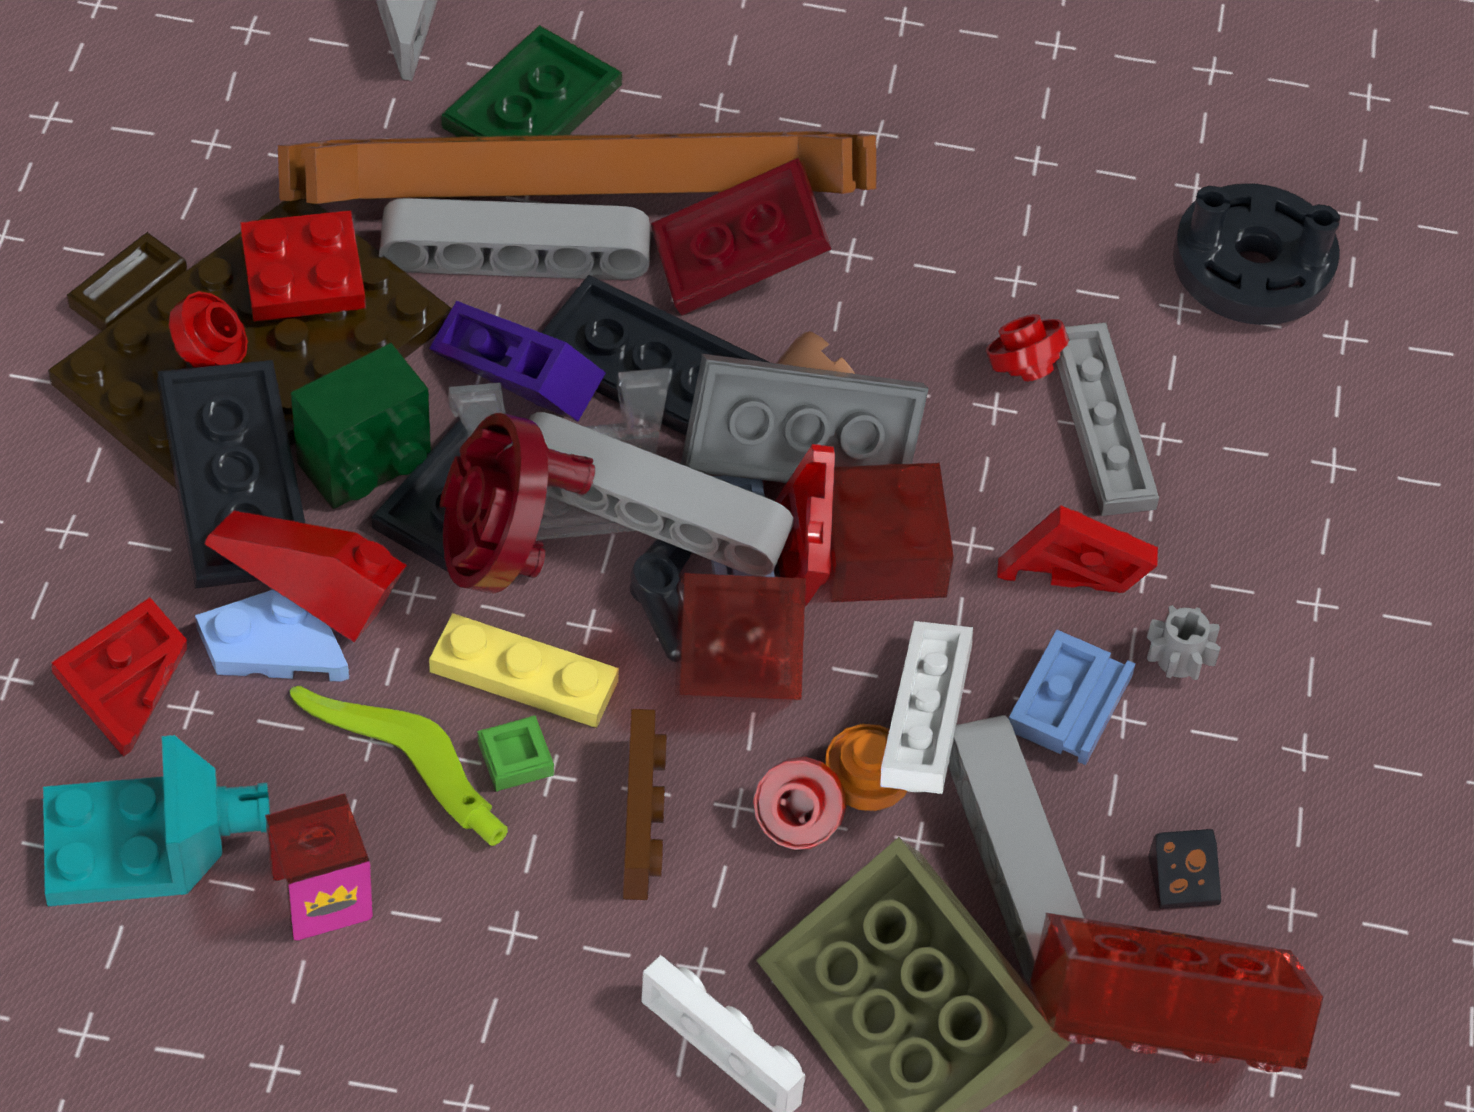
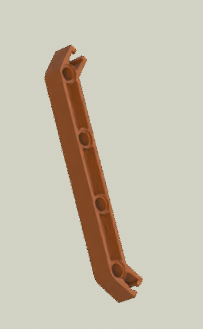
[278,131,876,204]

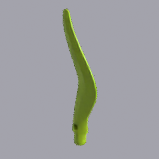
[290,686,508,846]

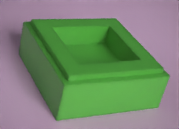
[477,716,554,792]

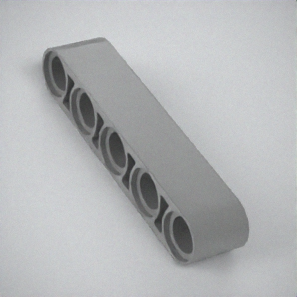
[379,198,650,280]
[529,412,794,576]
[948,715,1097,990]

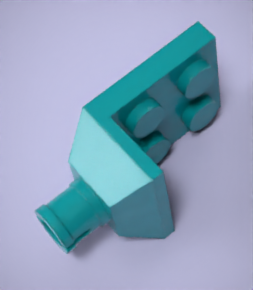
[43,735,271,907]

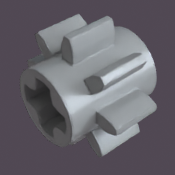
[1147,605,1221,680]

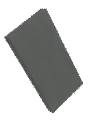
[681,354,929,497]

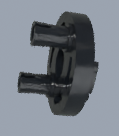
[1173,183,1340,325]

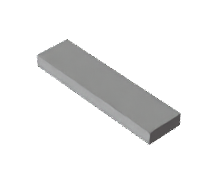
[1056,323,1159,516]

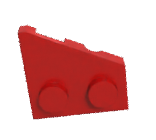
[997,505,1158,593]
[52,597,187,757]

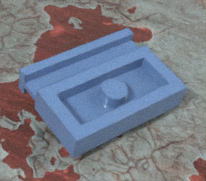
[1008,630,1135,765]

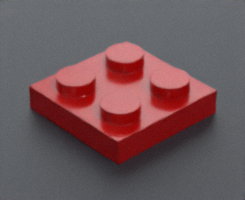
[240,210,366,321]

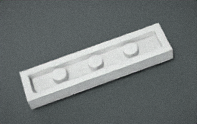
[880,621,973,794]

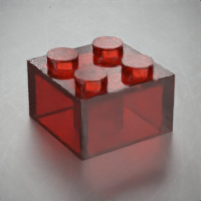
[828,463,954,602]
[675,573,806,703]

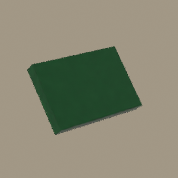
[441,25,622,137]

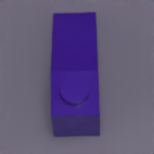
[429,301,606,422]

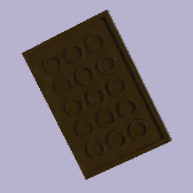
[48,199,452,490]

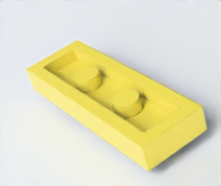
[429,613,619,728]

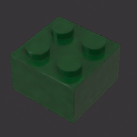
[291,343,431,509]

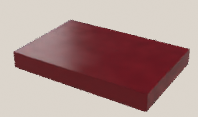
[650,158,832,316]

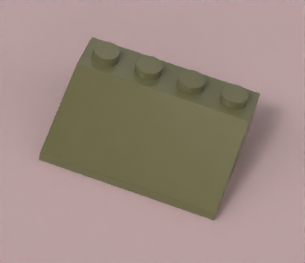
[756,837,1072,1112]

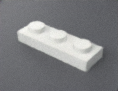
[642,955,805,1112]

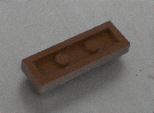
[623,709,667,900]

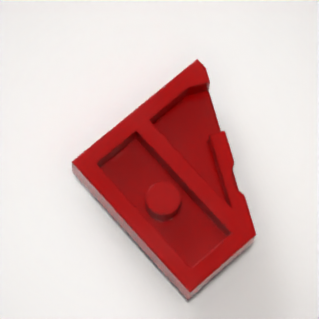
[775,444,835,607]

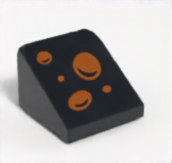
[1148,829,1221,909]

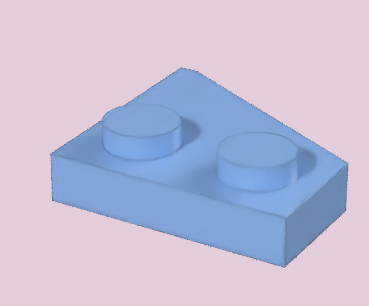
[195,589,349,682]

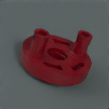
[440,413,595,594]

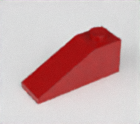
[204,510,407,642]

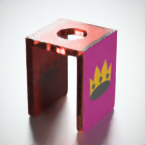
[265,793,373,941]

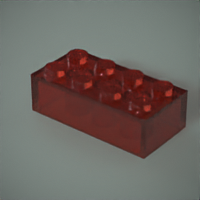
[1030,913,1324,1073]

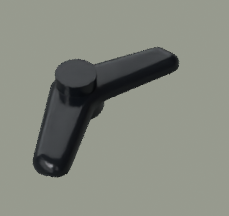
[630,539,697,664]

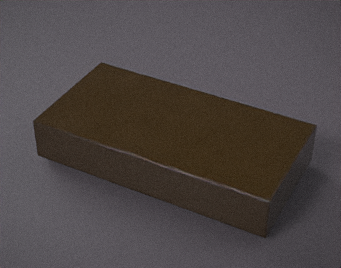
[67,232,187,331]

